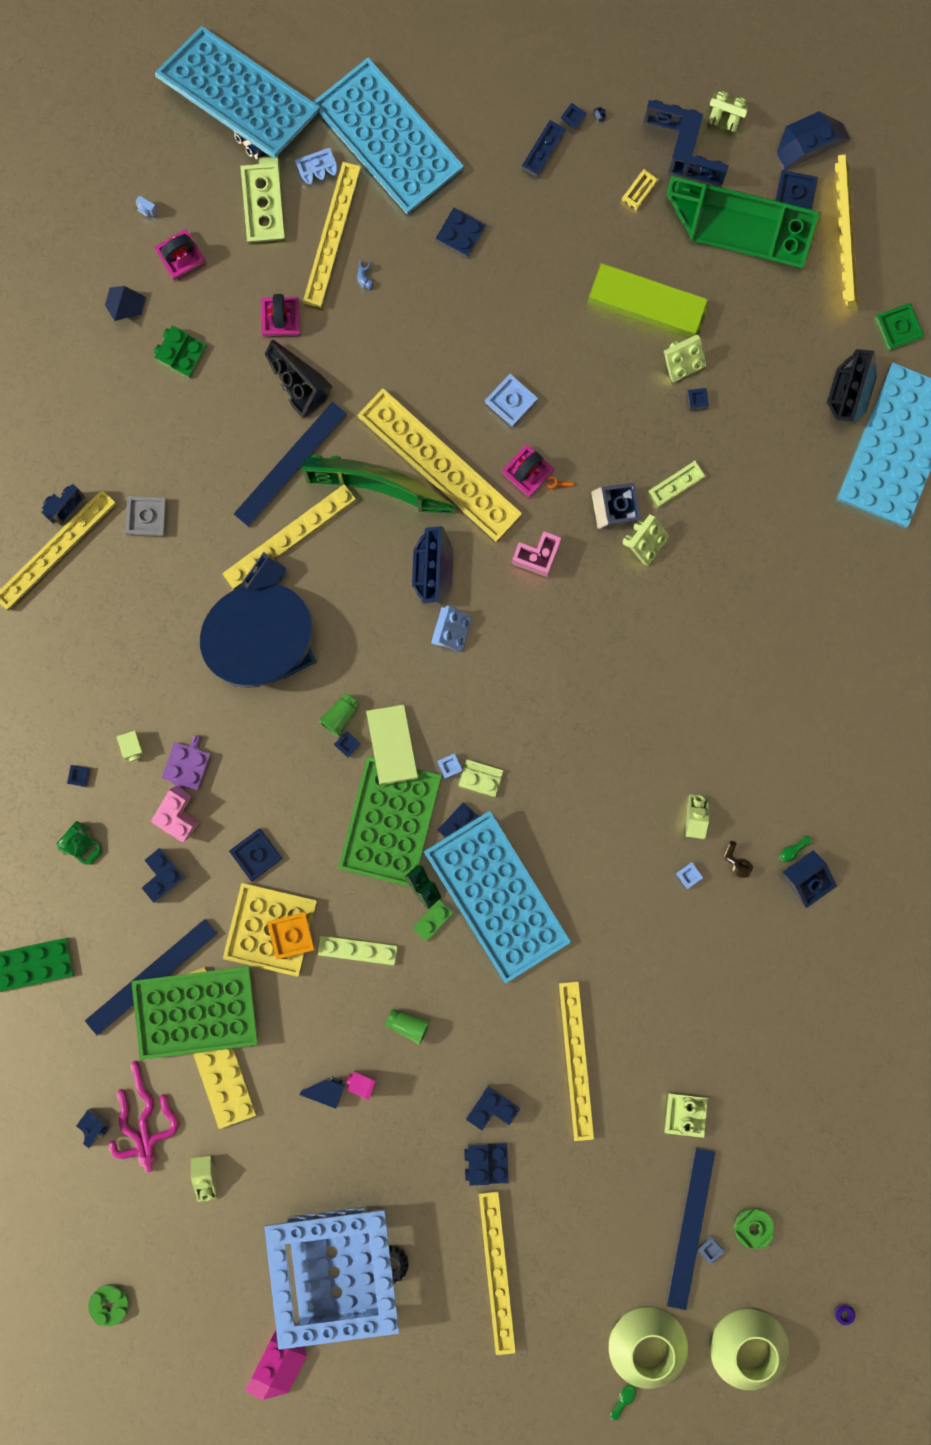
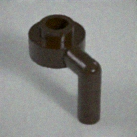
[724,841,753,878]

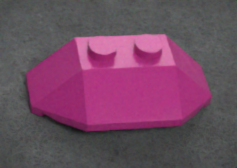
[245,1324,307,1400]

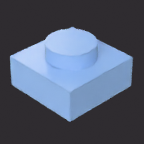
[135,196,158,217]
[437,753,462,779]
[675,862,703,889]

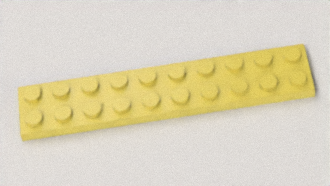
[357,389,522,542]

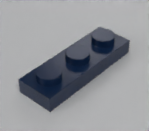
[521,120,566,178]

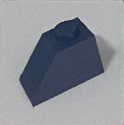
[242,552,286,590]
[299,1076,345,1109]

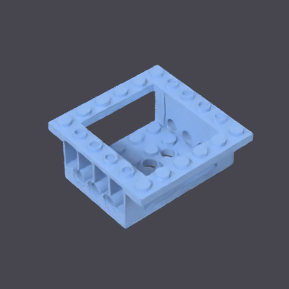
[264,1206,399,1350]

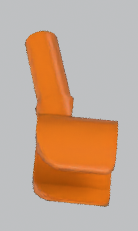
[547,476,573,490]

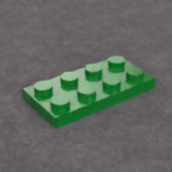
[0,938,74,992]

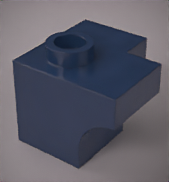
[76,1108,110,1148]

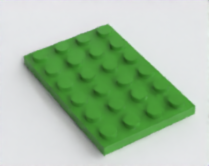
[338,757,442,887]
[131,966,258,1060]

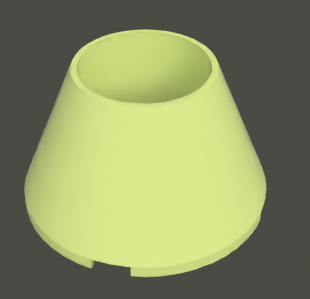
[609,1307,688,1389]
[710,1308,789,1390]

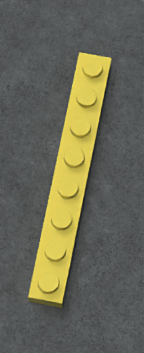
[303,162,361,308]
[222,484,356,590]
[0,490,116,611]
[559,981,594,1141]
[479,1191,516,1355]

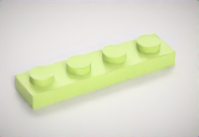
[318,936,397,965]

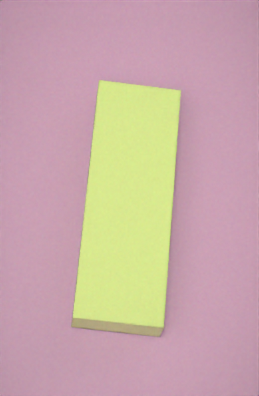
[648,460,706,508]

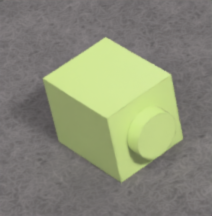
[116,731,145,762]

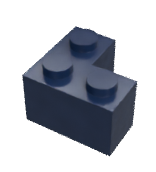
[142,848,187,903]
[466,1085,520,1130]

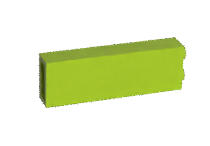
[588,263,709,338]

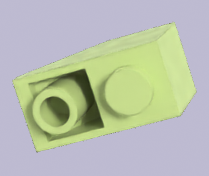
[686,794,709,839]
[191,1156,217,1202]

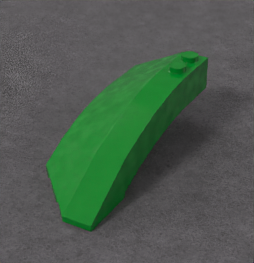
[666,176,822,268]
[302,455,456,514]

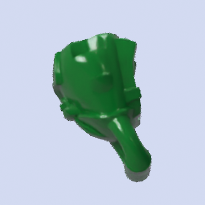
[56,821,102,865]

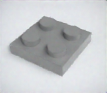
[125,496,166,536]

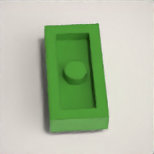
[413,900,453,941]

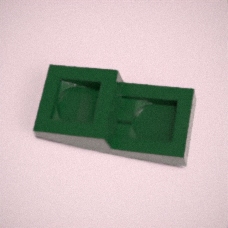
[405,865,441,909]

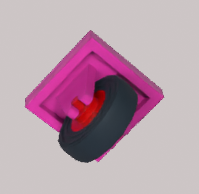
[154,229,206,280]
[261,294,300,336]
[501,444,555,498]

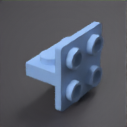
[431,605,472,652]

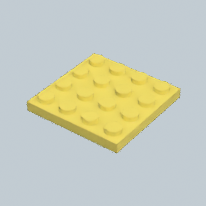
[223,883,317,977]

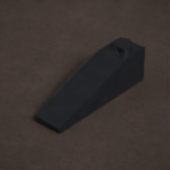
[264,340,333,418]

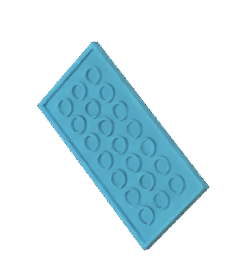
[155,26,320,159]
[313,57,464,215]
[836,362,931,528]
[423,810,571,984]

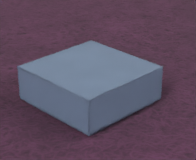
[697,1236,725,1265]

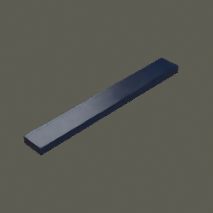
[234,401,347,527]
[85,919,218,1036]
[666,1148,715,1310]

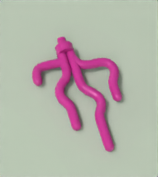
[109,1061,178,1173]

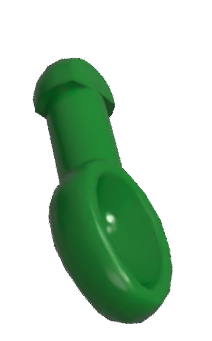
[780,836,812,862]
[610,1385,636,1421]

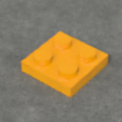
[267,912,315,960]

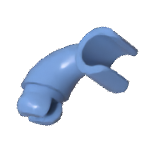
[357,260,373,290]

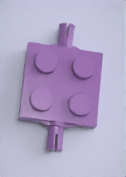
[162,735,211,791]

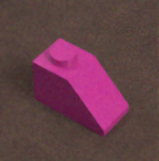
[346,1070,377,1100]

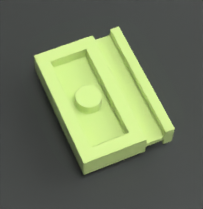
[459,759,503,797]

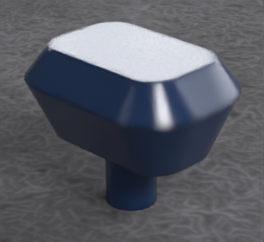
[593,107,606,122]

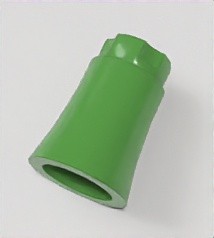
[318,693,359,737]
[385,1009,430,1046]

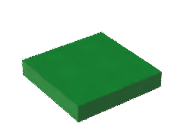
[875,302,925,351]

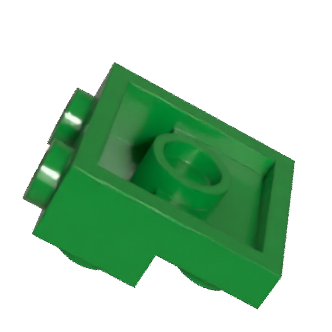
[153,325,207,379]

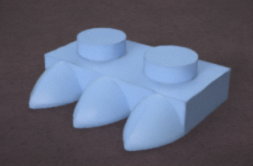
[295,148,337,185]

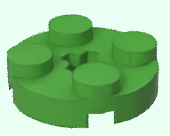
[734,1208,774,1249]
[88,1284,129,1326]

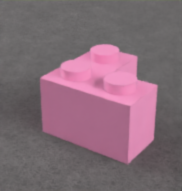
[512,531,561,577]
[151,785,199,842]

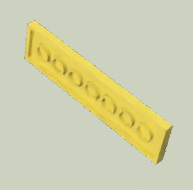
[835,154,859,312]
[187,967,257,1129]

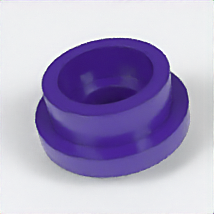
[835,1304,855,1325]

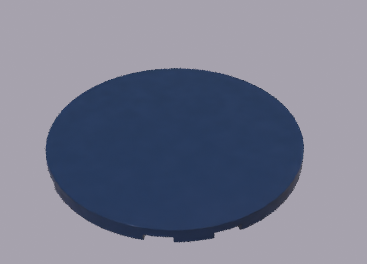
[200,584,313,688]

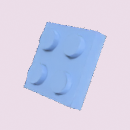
[485,374,538,427]

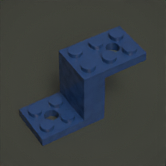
[643,100,729,187]

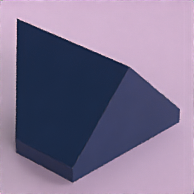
[105,286,146,321]

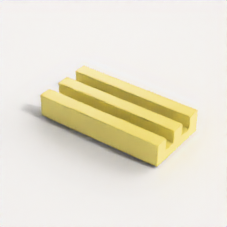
[622,169,659,211]

